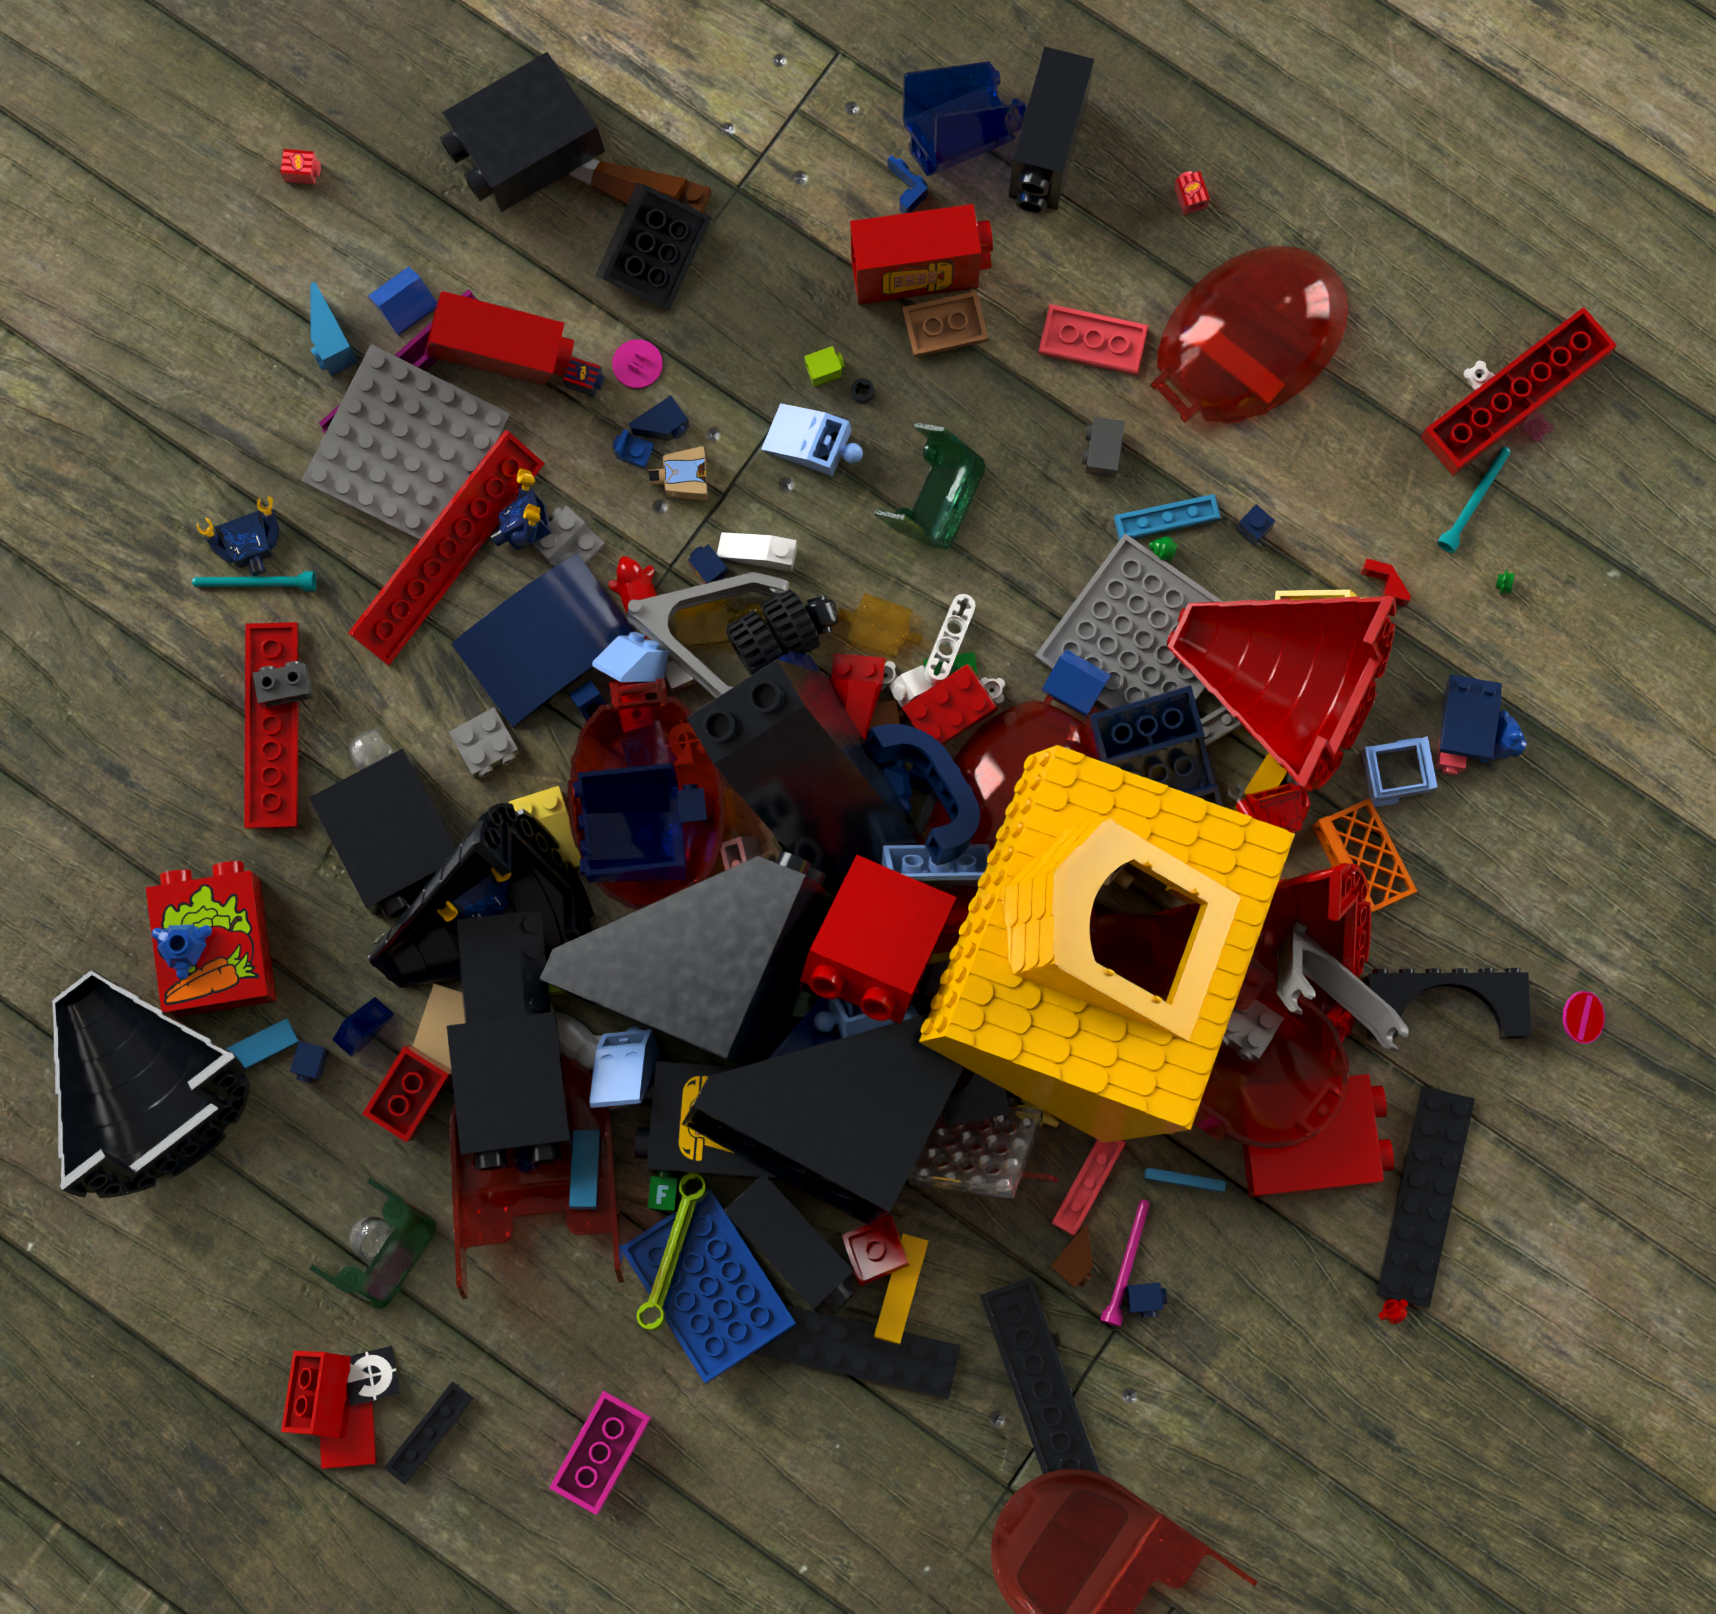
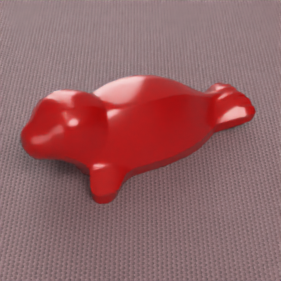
[608,556,658,640]

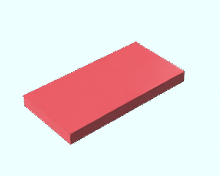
[1038,304,1149,376]

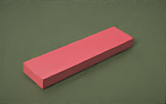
[1051,1139,1126,1237]

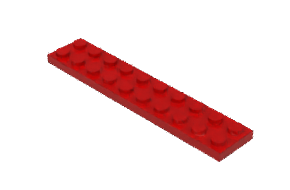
[348,430,545,666]

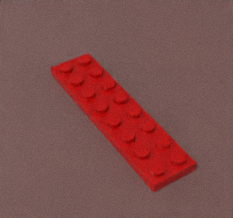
[244,622,299,829]

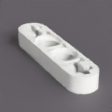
[924,594,976,685]

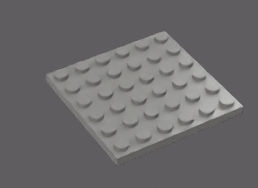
[302,344,510,541]
[1034,534,1223,709]

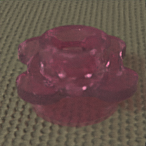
[1522,412,1553,442]

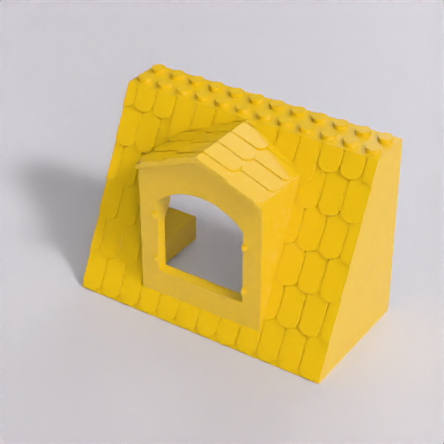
[919,745,1295,1143]

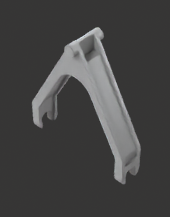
[627,572,789,699]
[1273,920,1409,1051]

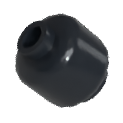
[804,595,839,635]

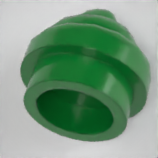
[1149,536,1177,562]

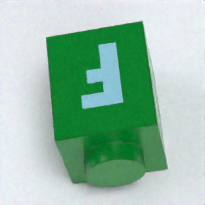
[648,1172,679,1212]

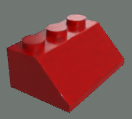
[281,1351,351,1438]

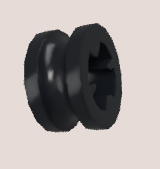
[851,378,874,404]

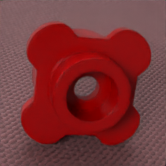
[1378,1299,1408,1324]

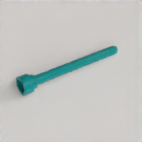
[1437,447,1510,553]
[192,571,316,592]

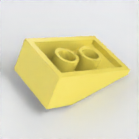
[509,786,585,868]

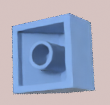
[592,632,669,682]

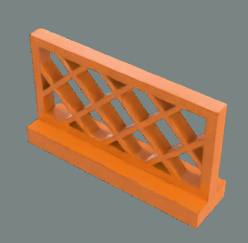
[1311,798,1417,913]

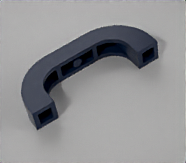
[865,724,980,865]

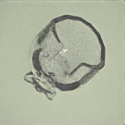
[347,726,393,770]

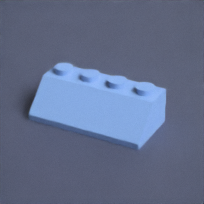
[882,844,990,887]

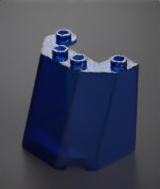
[903,61,1027,176]
[573,763,687,883]

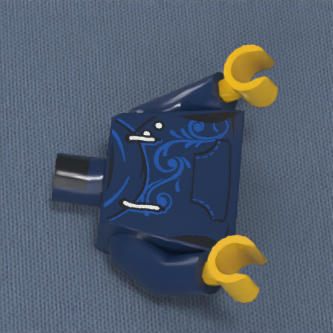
[490,469,551,550]
[196,496,279,576]
[437,862,511,921]

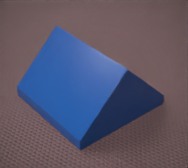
[368,267,437,336]
[1041,649,1112,717]

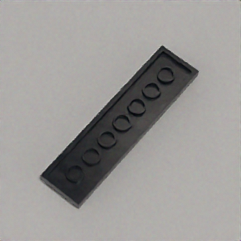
[1375,1086,1475,1308]
[980,1277,1100,1495]
[754,1304,961,1398]

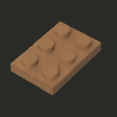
[902,291,988,358]

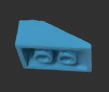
[310,282,358,376]

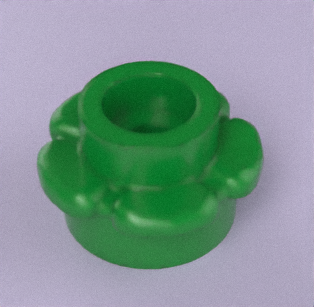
[1495,570,1515,595]

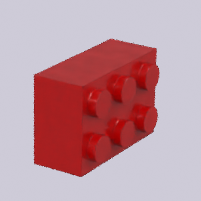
[902,664,999,746]
[362,1044,452,1142]

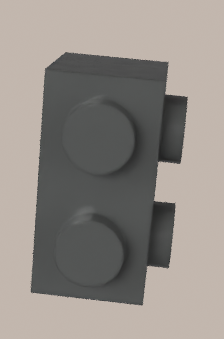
[1082,417,1125,478]
[253,661,314,708]

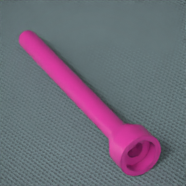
[1100,1199,1150,1327]

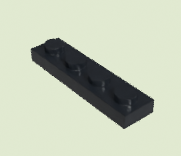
[384,1381,474,1485]

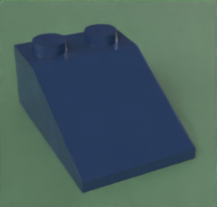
[1439,674,1502,761]

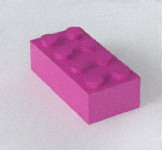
[549,1391,652,1515]

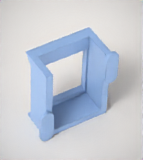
[1361,736,1437,807]

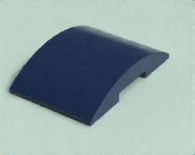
[451,553,635,727]
[1090,685,1223,865]

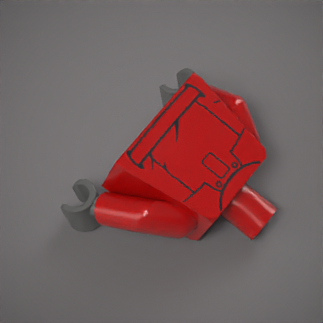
[1226,773,1310,833]

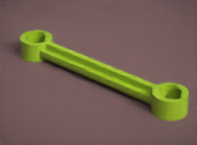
[637,1173,708,1331]

